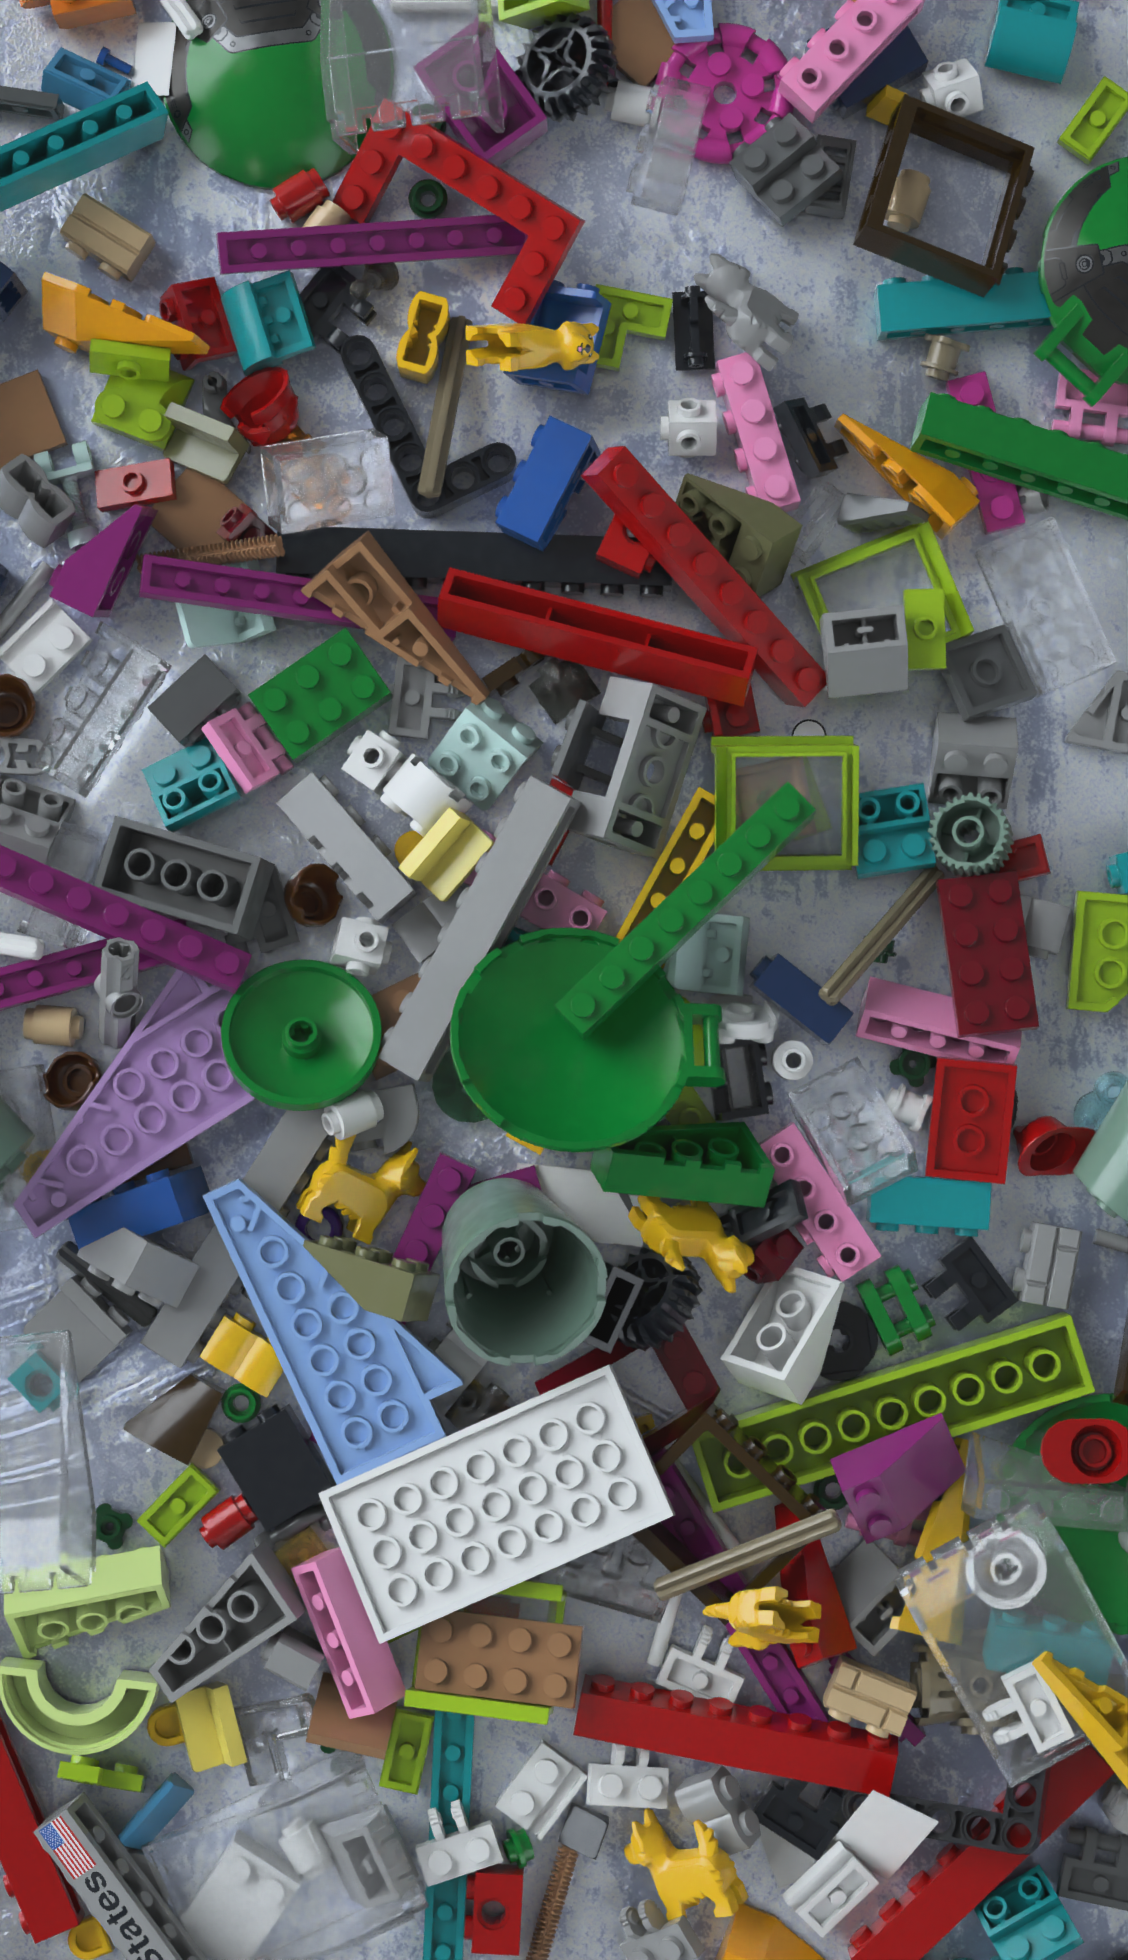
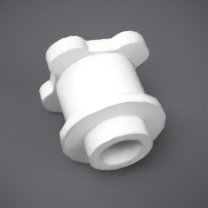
[882,1083,933,1132]

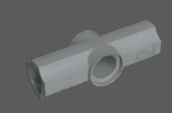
[94,937,143,1049]

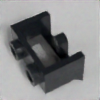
[710,1039,773,1121]

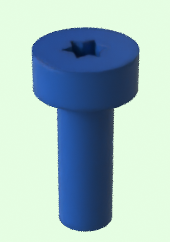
[96,47,133,75]

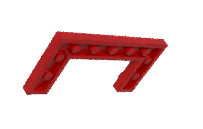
[332,99,585,325]

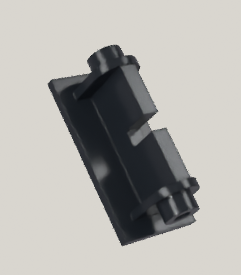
[672,286,715,371]

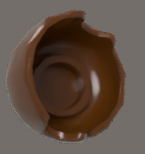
[0,674,36,738]
[284,864,343,927]
[43,1051,102,1111]

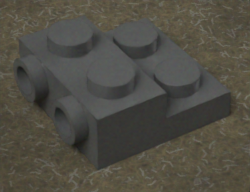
[729,113,844,227]

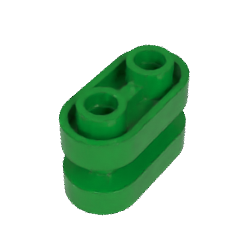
[855,1264,936,1356]

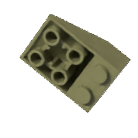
[675,473,803,598]
[303,1235,440,1322]

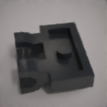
[300,267,377,355]
[773,397,849,480]
[921,1236,1019,1331]
[752,1778,844,1861]

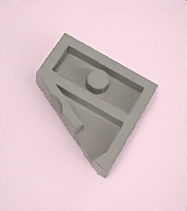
[1064,670,1128,754]

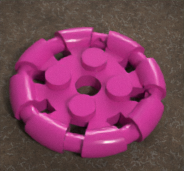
[655,23,794,164]

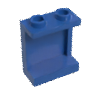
[503,280,612,395]

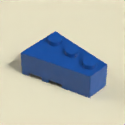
[495,416,601,552]
[68,1166,210,1250]

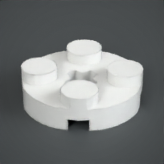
[701,994,779,1044]

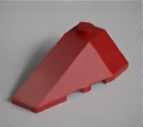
[774,1503,857,1669]

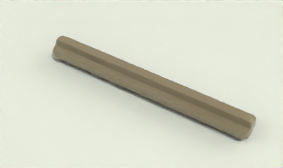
[418,315,473,499]
[819,866,945,1006]
[653,1509,842,1601]

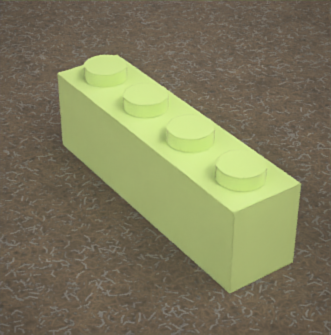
[4,1545,171,1659]

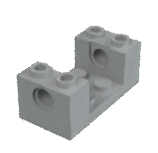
[567,676,707,859]

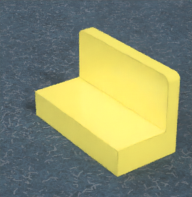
[398,807,494,902]
[174,1681,247,1772]

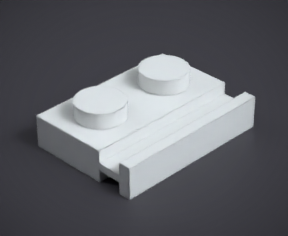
[0,598,93,695]
[495,1739,588,1841]
[782,1840,880,1938]

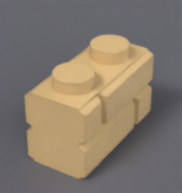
[60,193,156,282]
[823,1655,917,1738]

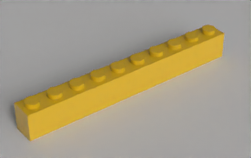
[506,787,715,1155]

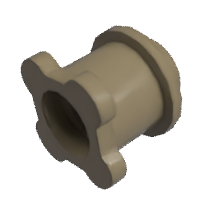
[920,333,971,382]

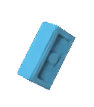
[41,47,131,110]
[118,1772,194,1850]

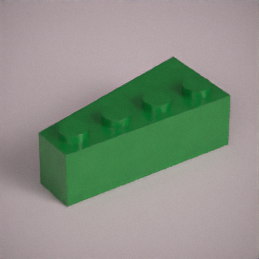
[590,1122,775,1208]

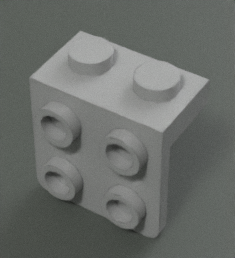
[24,1275,133,1383]

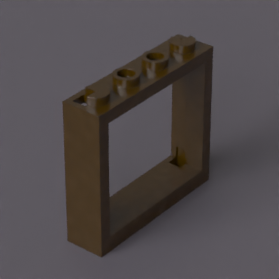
[853,94,1035,298]
[632,1403,826,1625]

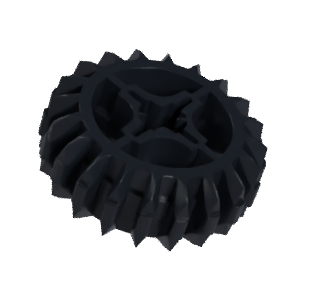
[515,12,619,123]
[617,1247,703,1351]

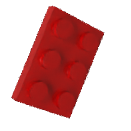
[925,1056,1017,1184]

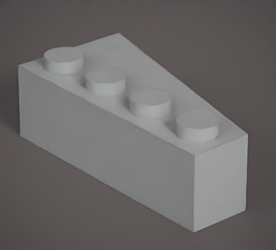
[276,772,417,924]
[149,1540,307,1703]

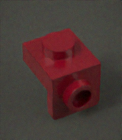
[744,1229,804,1284]

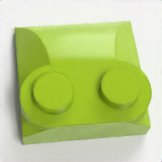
[91,370,195,452]

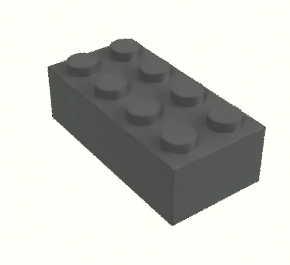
[93,816,275,941]

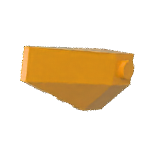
[41,272,210,354]
[834,414,980,540]
[715,1903,825,1960]

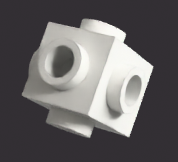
[919,58,984,118]
[660,398,717,458]
[341,730,406,795]
[329,917,393,977]

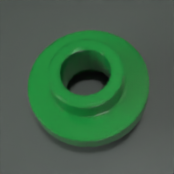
[221,1383,261,1423]
[502,1828,534,1869]

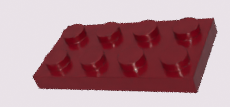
[936,871,1039,1038]

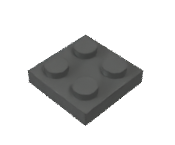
[940,624,1037,722]

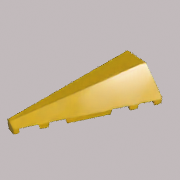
[889,1437,975,1645]
[1032,1651,1128,1789]

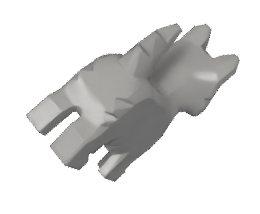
[693,253,799,372]

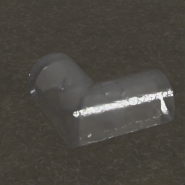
[234,1693,316,1787]

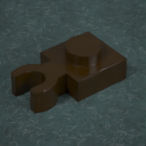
[481,650,546,697]

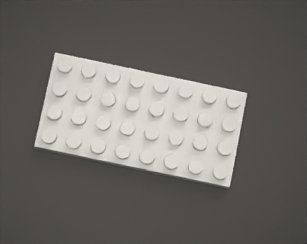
[318,1365,676,1644]

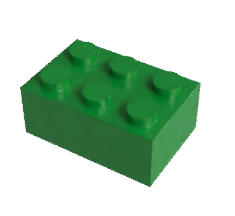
[248,627,393,764]

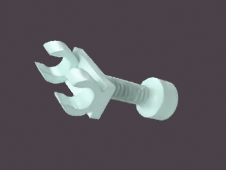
[33,441,99,551]

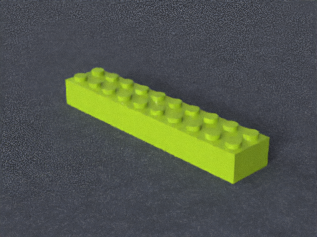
[692,1311,1095,1513]

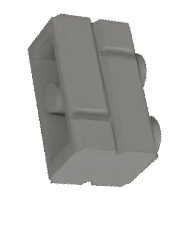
[1012,1221,1082,1310]

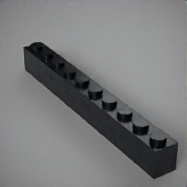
[276,525,672,598]

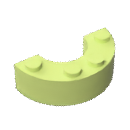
[0,1656,160,1755]

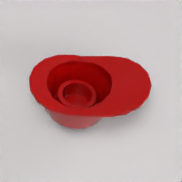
[1013,1116,1096,1176]
[1040,1418,1128,1484]

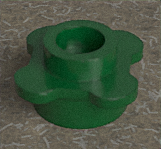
[889,1048,937,1087]
[86,1503,133,1550]

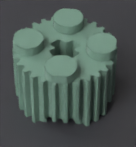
[928,792,1014,877]

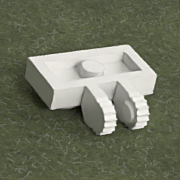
[656,1624,745,1703]
[982,1660,1075,1754]
[586,1743,669,1809]
[415,1799,504,1887]

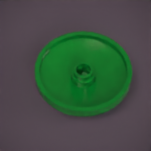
[221,959,382,1111]

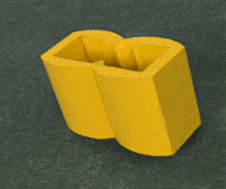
[396,291,450,384]
[199,1312,283,1398]

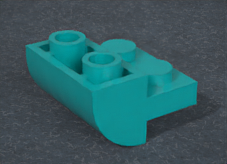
[984,0,1079,84]
[221,270,316,376]
[142,738,242,832]
[855,783,936,879]
[974,1864,1084,1960]

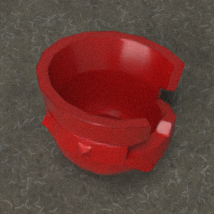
[220,367,299,447]

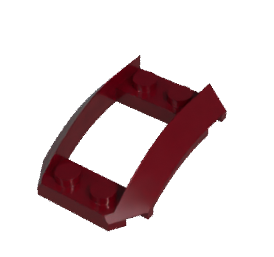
[534,1323,721,1455]

